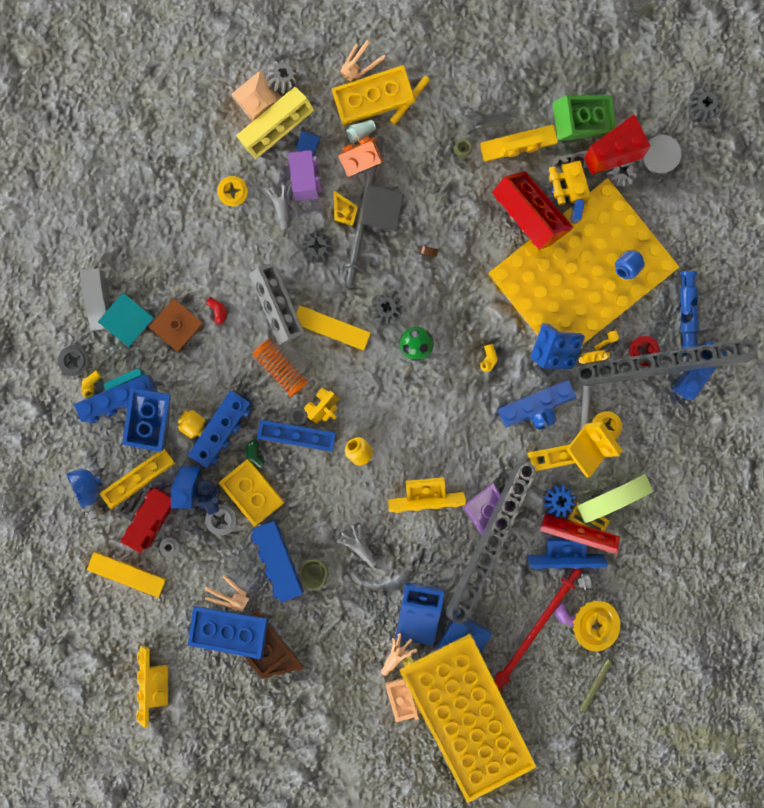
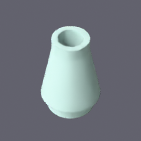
[346,120,376,143]

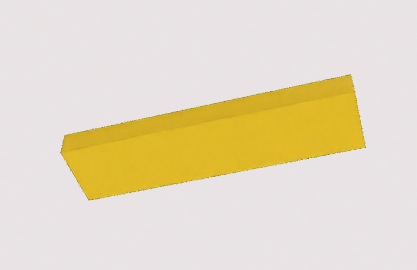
[296,305,371,351]
[99,448,176,510]
[87,551,167,598]

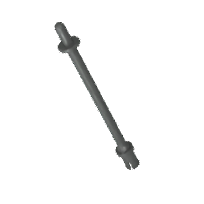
[345,136,385,287]

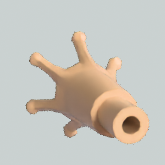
[381,633,418,676]

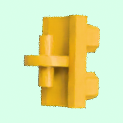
[304,388,340,424]

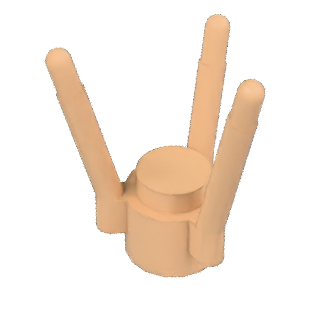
[340,40,386,82]
[205,575,249,612]

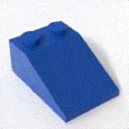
[122,387,171,452]
[434,611,492,654]

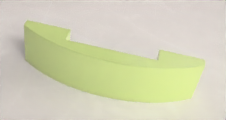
[577,474,654,523]

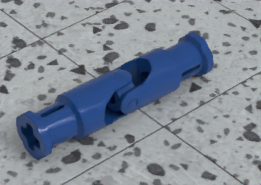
[679,271,699,349]

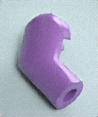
[554,603,576,626]

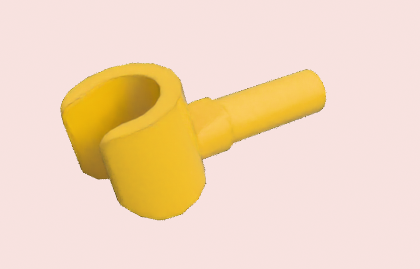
[594,330,619,351]

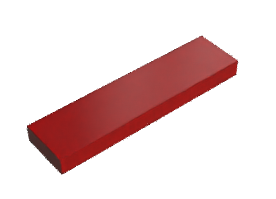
[540,514,620,554]

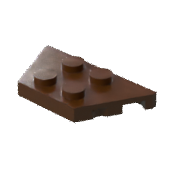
[244,609,304,679]

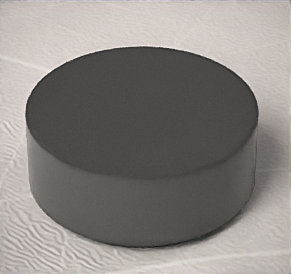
[289,407,308,426]

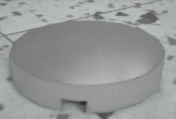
[642,135,681,174]

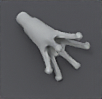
[264,184,292,229]
[337,524,377,568]

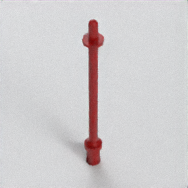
[494,568,582,692]

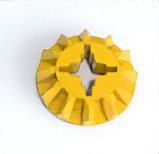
[217,176,248,207]
[579,350,610,364]
[592,411,622,439]

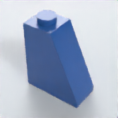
[171,466,201,508]

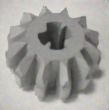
[266,59,299,95]

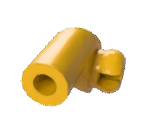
[480,344,498,372]

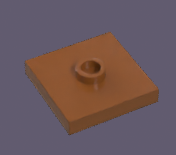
[149,298,204,352]

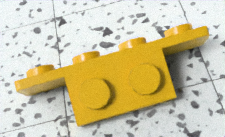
[480,125,558,162]
[388,477,466,513]
[136,646,168,728]

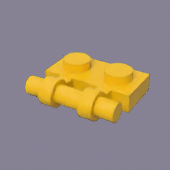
[549,161,591,205]

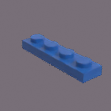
[257,420,336,452]

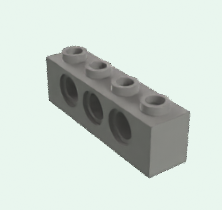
[249,262,304,345]

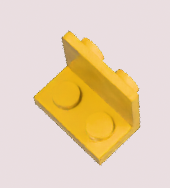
[567,421,623,477]

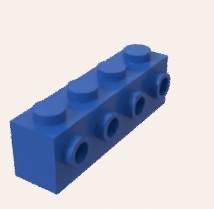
[74,375,158,424]
[188,390,253,468]
[251,520,304,603]

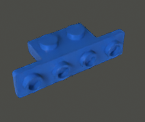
[527,538,608,569]

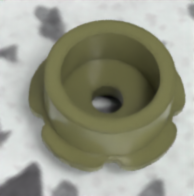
[454,139,472,158]

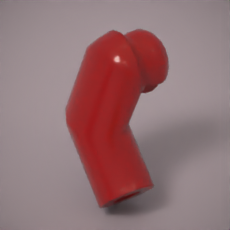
[206,297,227,325]

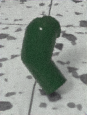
[246,439,266,469]

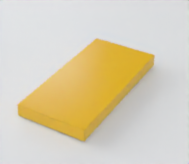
[331,65,415,126]

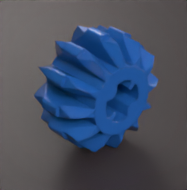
[543,485,577,517]

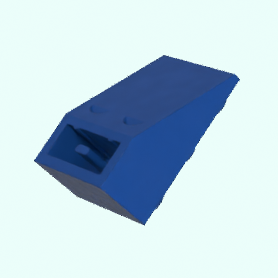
[395,582,444,646]

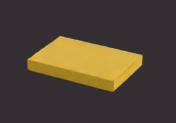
[219,459,285,527]

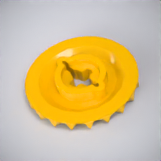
[572,600,620,651]

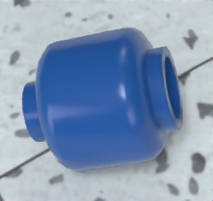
[615,250,645,279]

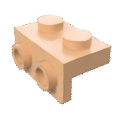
[385,678,420,722]

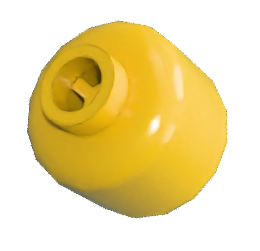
[176,410,206,438]
[345,437,373,466]

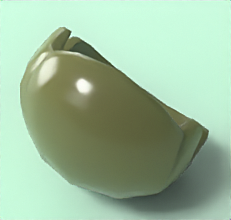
[299,558,329,590]

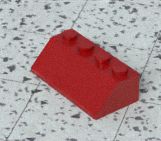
[492,171,574,250]

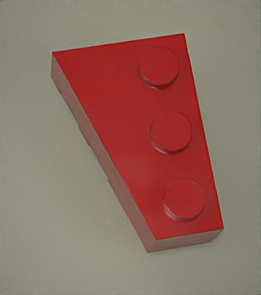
[584,114,651,175]
[120,487,172,553]

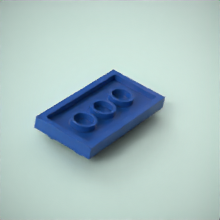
[187,606,269,659]

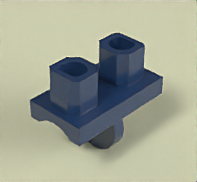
[197,480,221,515]

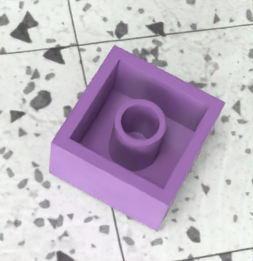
[288,150,322,201]

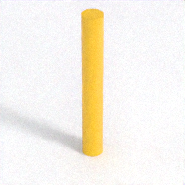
[389,76,430,125]

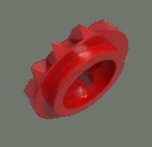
[628,336,660,367]

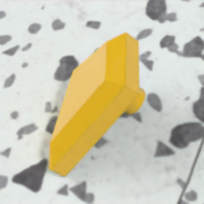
[333,191,358,226]

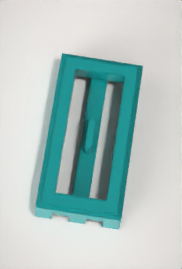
[104,368,146,391]

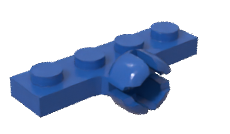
[498,380,576,430]

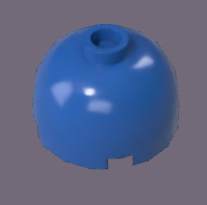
[66,469,102,509]

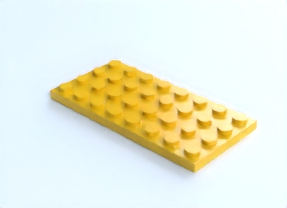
[400,634,536,803]

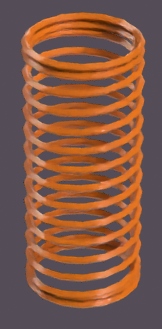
[252,339,308,397]

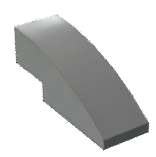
[80,268,109,331]

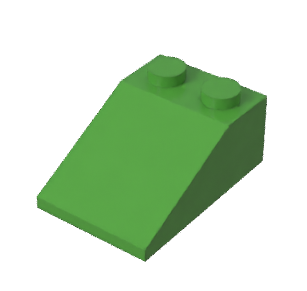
[552,95,616,141]

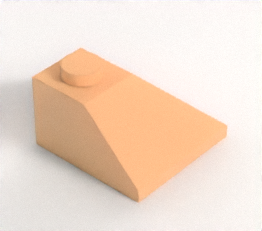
[231,71,282,121]

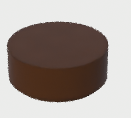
[419,246,439,257]

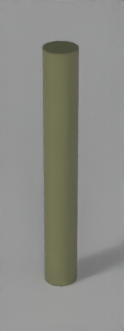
[579,658,613,713]

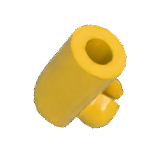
[81,370,102,399]

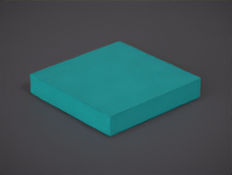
[98,293,154,347]

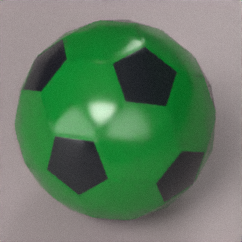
[400,327,434,361]

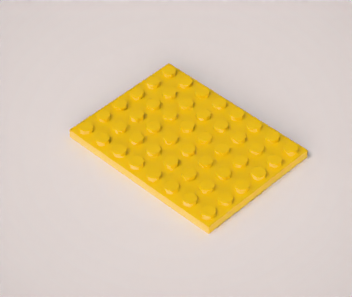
[488,178,679,345]

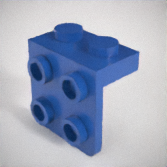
[530,323,585,369]

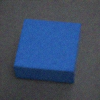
[296,131,320,156]
[570,199,584,224]

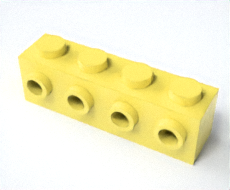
[236,87,314,160]

